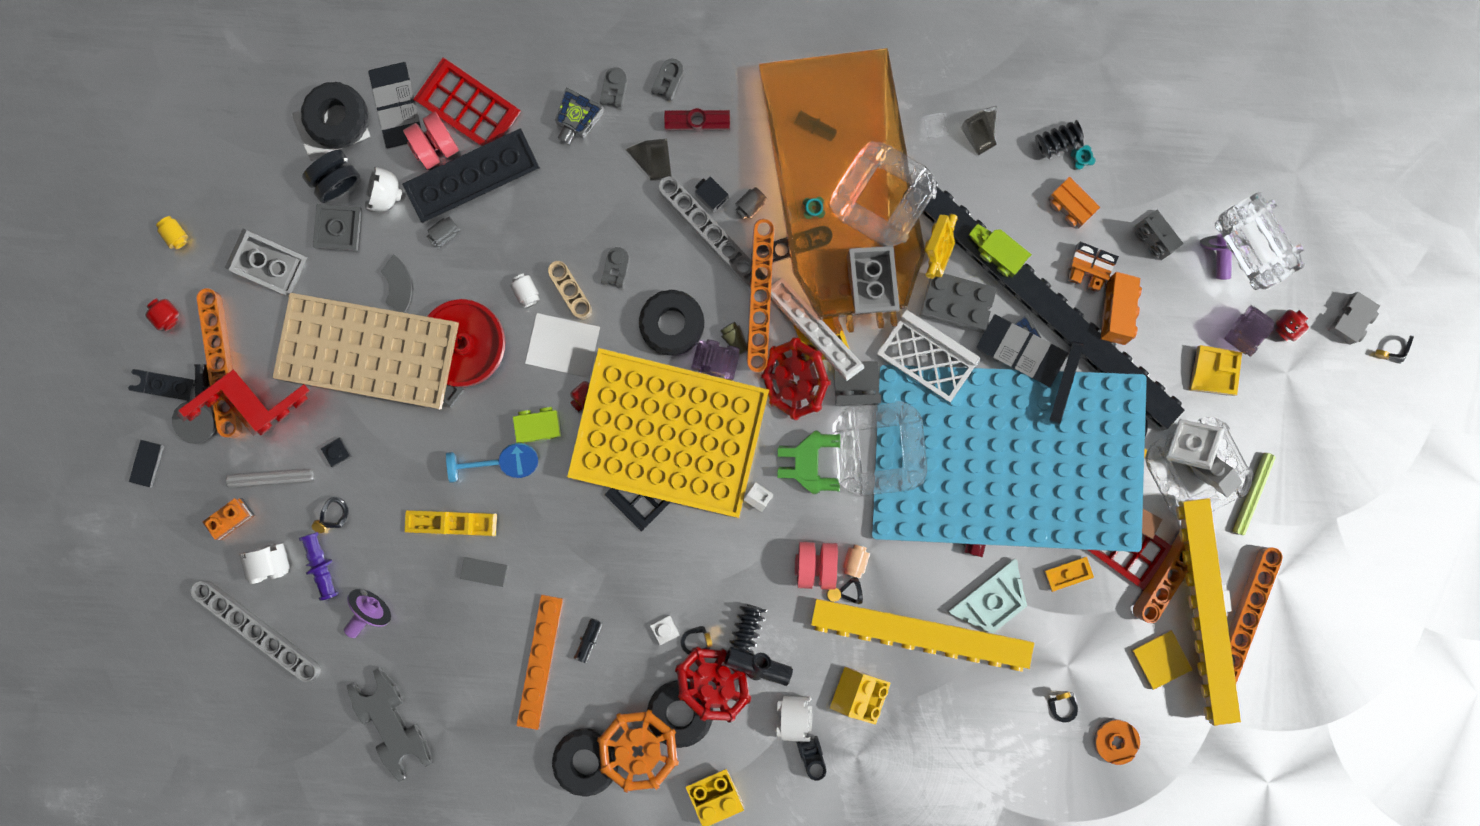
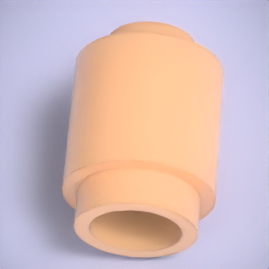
[843,544,870,578]

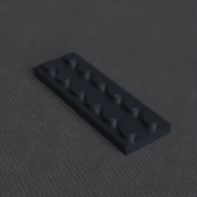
[402,128,540,223]

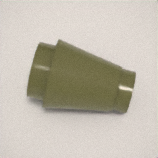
[720,322,747,355]

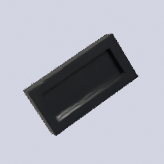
[129,440,164,488]

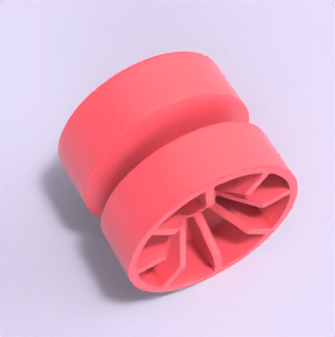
[403,111,459,170]
[795,542,838,590]

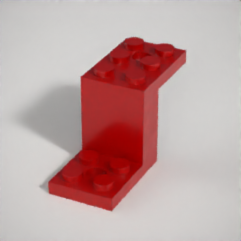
[178,369,310,436]

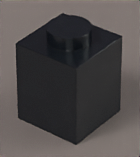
[695,177,729,213]

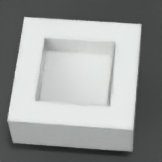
[744,482,774,512]
[650,616,680,645]

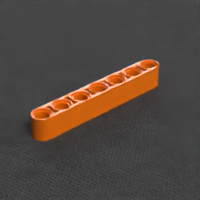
[747,219,774,372]
[197,288,242,438]
[1229,547,1283,684]

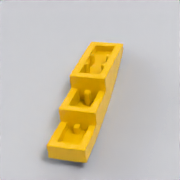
[404,510,497,536]

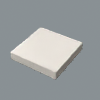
[1166,419,1224,470]

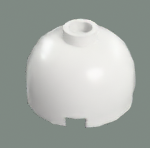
[365,167,402,212]

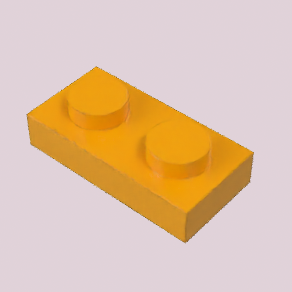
[1044,557,1094,592]

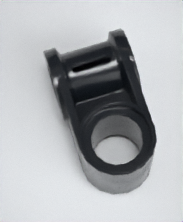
[796,736,827,781]

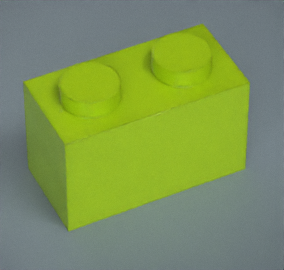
[513,407,562,443]

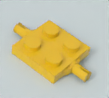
[925,214,958,279]

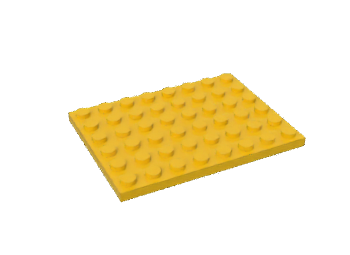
[567,348,769,518]

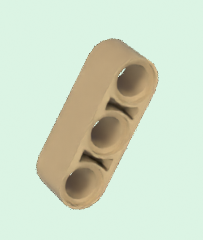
[548,261,592,320]

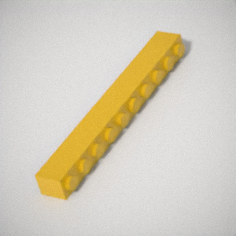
[1176,498,1241,726]
[811,598,1034,672]

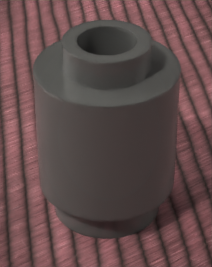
[735,187,767,219]
[426,216,460,248]

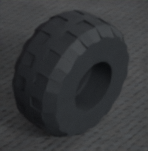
[301,82,369,149]
[639,289,704,356]
[647,680,713,748]
[552,728,619,797]

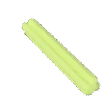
[1233,453,1275,535]

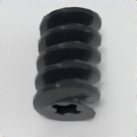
[1035,120,1084,159]
[729,604,767,653]

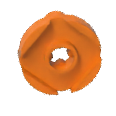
[1094,719,1140,765]

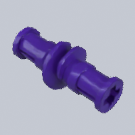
[299,532,339,601]

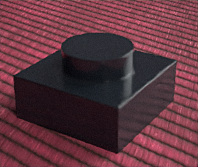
[320,437,352,468]

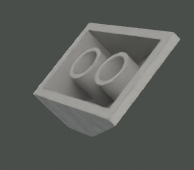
[225,228,308,297]
[847,246,900,314]

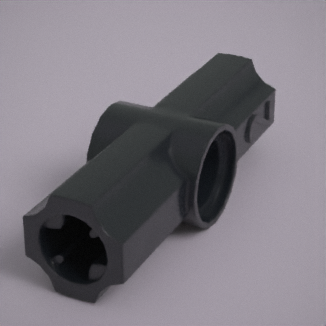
[724,647,793,686]

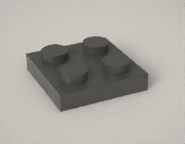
[313,204,362,251]

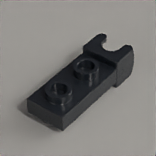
[128,369,195,401]

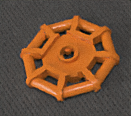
[597,710,679,793]

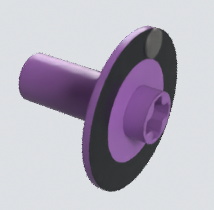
[1200,233,1250,280]
[344,589,391,638]

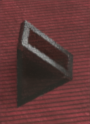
[961,106,997,155]
[625,138,672,180]

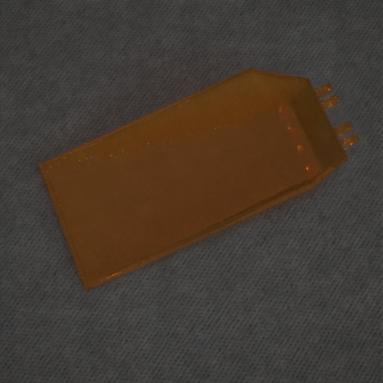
[759,48,925,335]

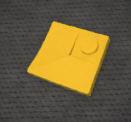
[1188,345,1242,396]

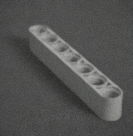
[659,176,766,294]
[191,581,321,682]

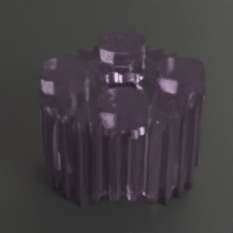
[1224,305,1275,357]
[691,339,740,381]

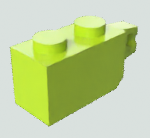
[969,224,1032,278]

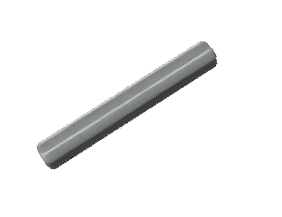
[226,469,314,487]

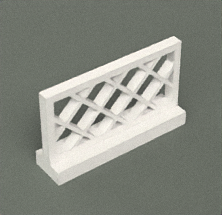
[877,309,980,403]

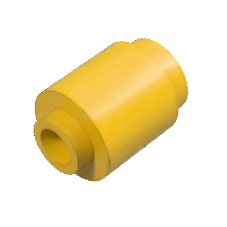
[156,216,188,249]

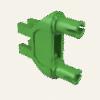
[777,430,841,494]

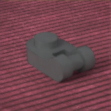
[651,58,683,100]
[600,67,627,108]
[601,247,629,288]

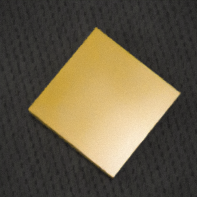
[1132,630,1192,690]

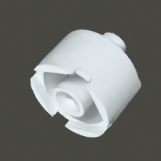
[239,543,290,584]
[777,696,812,742]

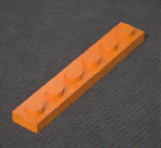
[516,595,564,730]

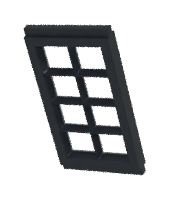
[604,488,671,532]

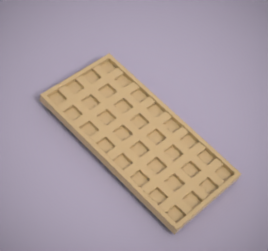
[273,293,459,410]

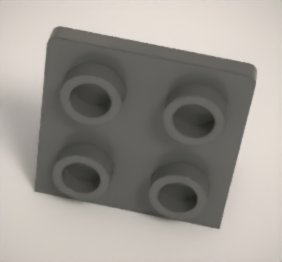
[1135,209,1184,260]
[834,361,881,406]

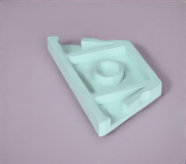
[948,559,1027,634]

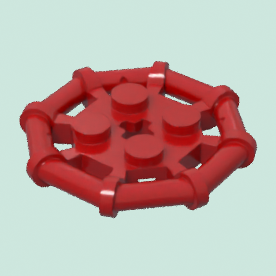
[761,337,831,420]
[675,646,751,723]

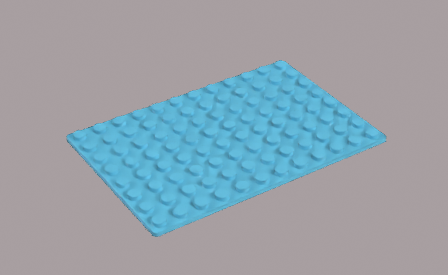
[872,365,1146,552]

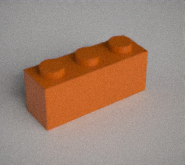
[1101,272,1142,345]

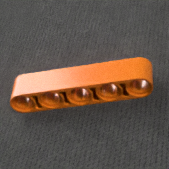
[1133,534,1188,623]

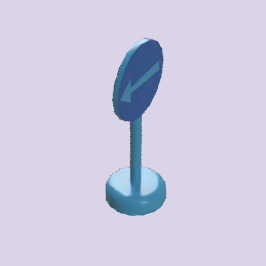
[446,443,538,483]

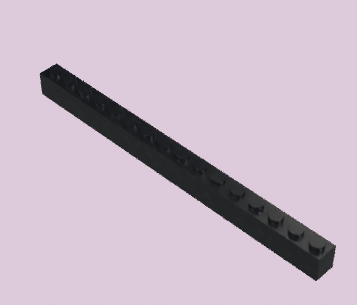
[904,174,1185,431]

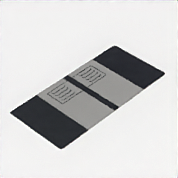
[368,62,421,149]
[976,314,1069,387]

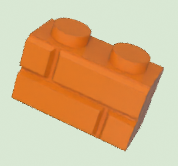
[1048,177,1100,228]

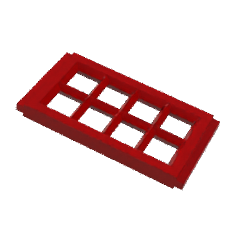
[413,58,521,146]
[1087,534,1172,591]

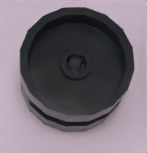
[302,149,360,203]

